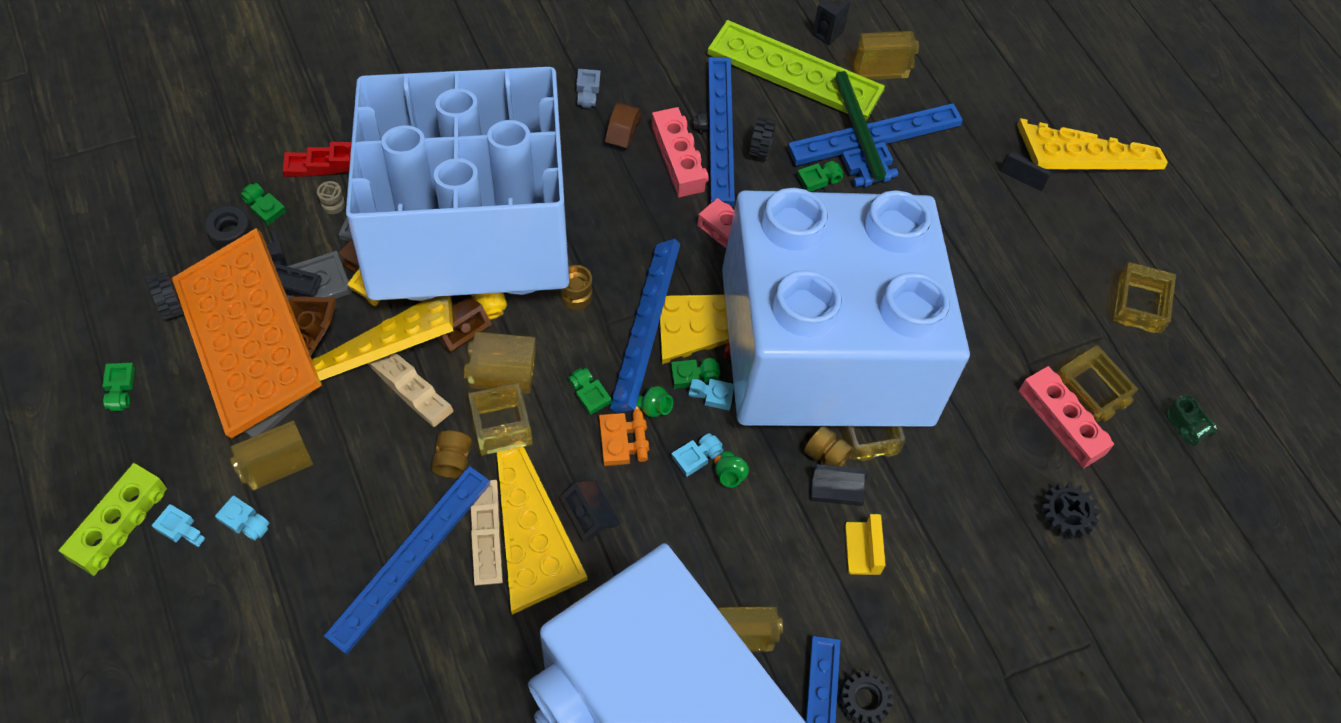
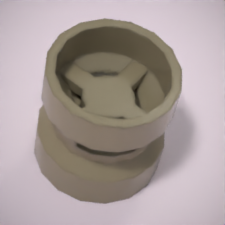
[317,181,345,214]

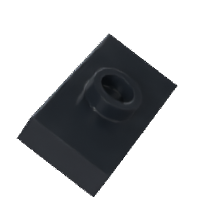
[274,263,322,297]

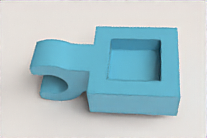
[689,379,734,410]
[152,504,205,547]

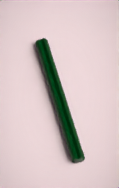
[835,71,886,181]

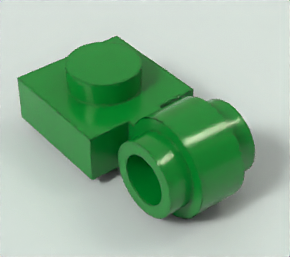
[797,161,843,192]
[240,183,286,226]
[671,358,721,389]
[103,363,135,411]
[568,368,612,415]

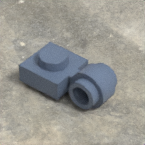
[577,69,600,109]

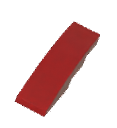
[283,142,352,177]

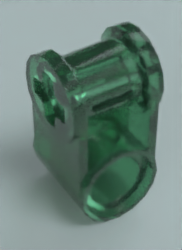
[1166,395,1217,446]

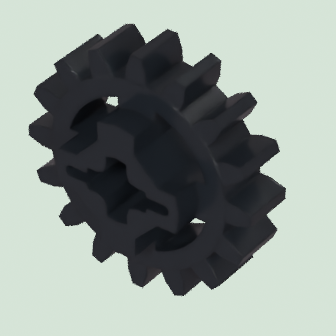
[1040,482,1100,540]

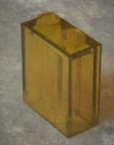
[853,31,919,80]
[464,332,537,393]
[230,420,313,491]

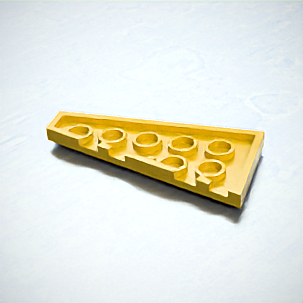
[1017,118,1168,170]
[660,295,729,364]
[312,296,453,381]
[497,442,587,614]

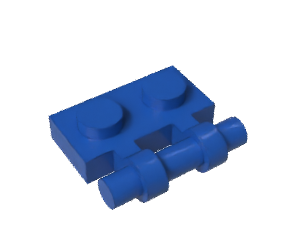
[841,142,898,187]

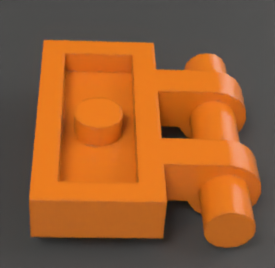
[599,411,650,466]

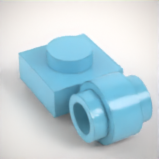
[672,433,723,477]
[215,495,270,541]

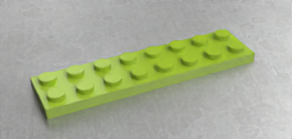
[708,20,885,121]

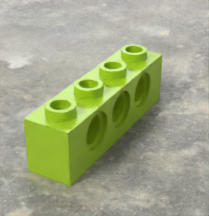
[58,463,167,576]

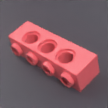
[652,107,708,198]
[697,198,734,248]
[1019,366,1114,469]

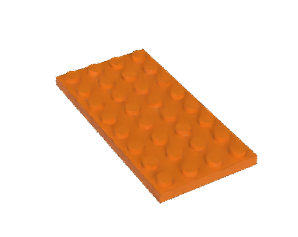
[172,228,322,439]

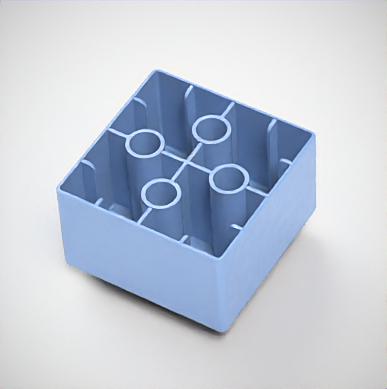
[346,67,569,301]
[722,188,970,426]
[528,543,806,723]

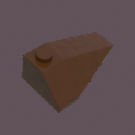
[289,297,337,357]

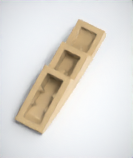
[367,353,454,427]
[471,480,503,586]

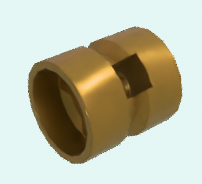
[561,265,592,310]
[804,426,854,467]
[431,431,472,479]

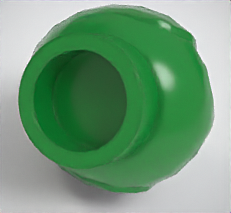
[634,386,673,417]
[714,451,749,488]

